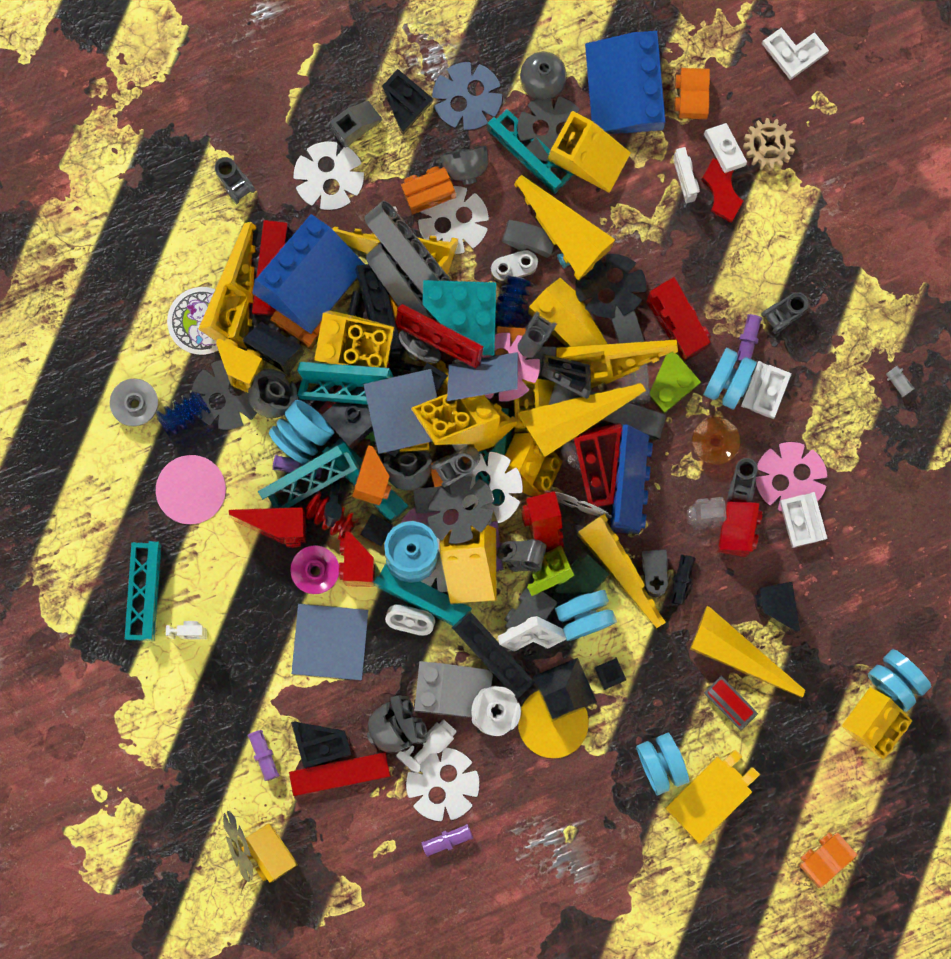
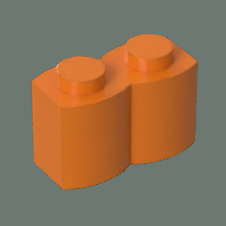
[674,68,710,119]
[799,832,857,888]

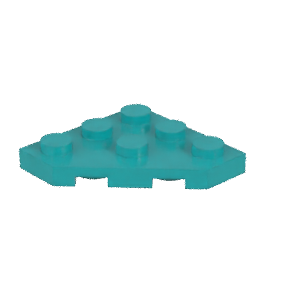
[423,280,496,355]

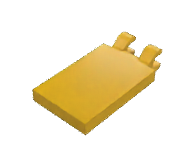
[665,749,760,844]

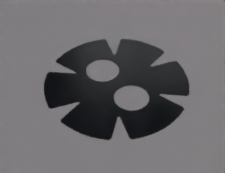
[575,254,646,318]

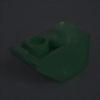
[554,555,609,596]

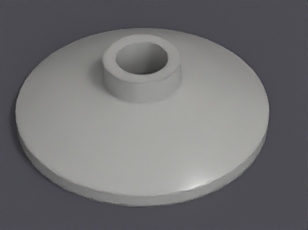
[399,330,441,363]
[109,378,158,426]

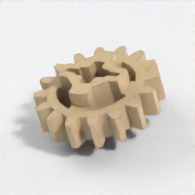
[743,118,795,171]

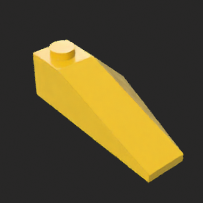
[528,278,607,347]

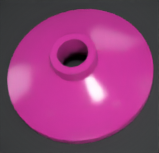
[291,546,339,594]

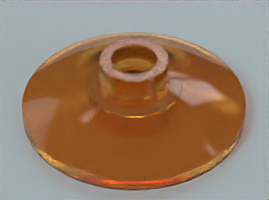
[692,417,740,465]

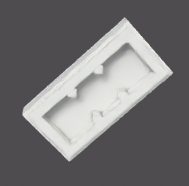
[704,123,747,173]

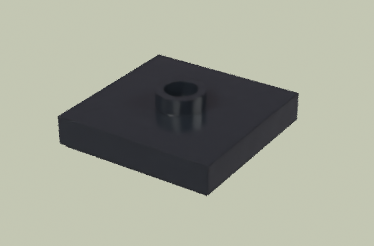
[322,387,373,449]

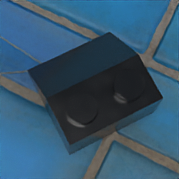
[243,322,304,376]

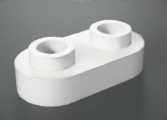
[491,250,538,283]
[385,605,435,636]

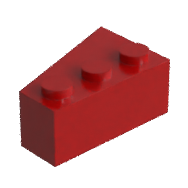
[646,277,711,362]
[574,423,622,508]
[521,491,564,553]

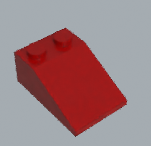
[229,507,306,548]

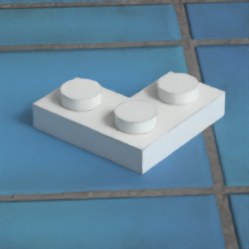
[762,27,829,80]
[498,616,566,652]

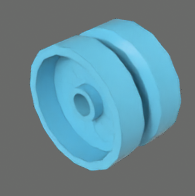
[703,347,757,410]
[384,521,439,583]
[555,590,617,641]
[868,649,932,712]
[636,732,690,796]

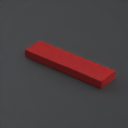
[252,220,288,317]
[395,304,484,369]
[289,752,390,796]

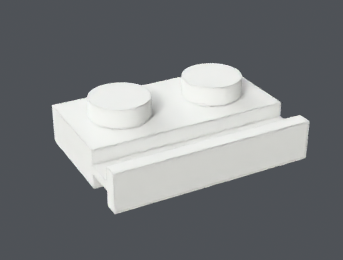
[673,147,700,203]
[741,361,791,419]
[780,492,827,548]
[166,621,207,640]

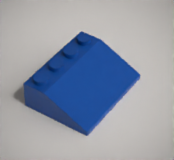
[585,31,665,134]
[252,214,365,334]
[610,424,653,535]

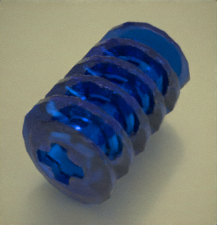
[495,276,535,328]
[156,390,211,437]

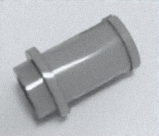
[886,366,915,397]

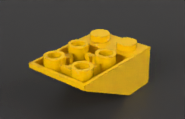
[547,111,631,193]
[314,311,394,368]
[411,394,500,445]
[439,524,497,604]

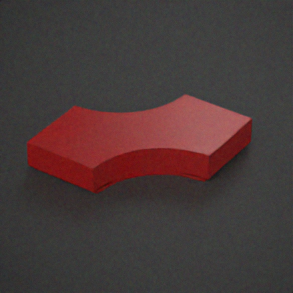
[701,158,744,223]

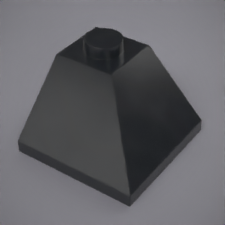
[754,582,800,635]
[533,658,597,722]

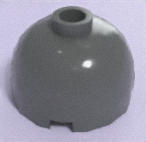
[520,51,567,99]
[440,145,489,185]
[248,369,298,418]
[384,450,432,490]
[367,702,413,752]

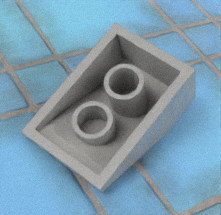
[414,661,493,718]

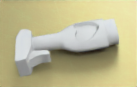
[396,719,456,773]

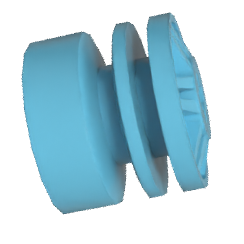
[269,400,334,464]

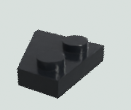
[382,69,433,134]
[541,354,591,398]
[291,721,352,768]

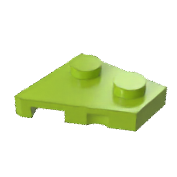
[648,352,701,414]
[527,545,575,596]

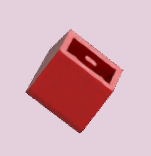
[717,502,762,557]
[339,532,375,587]

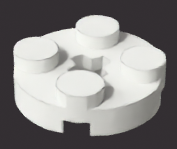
[471,686,521,736]

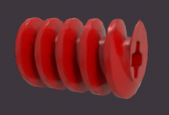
[305,490,359,541]

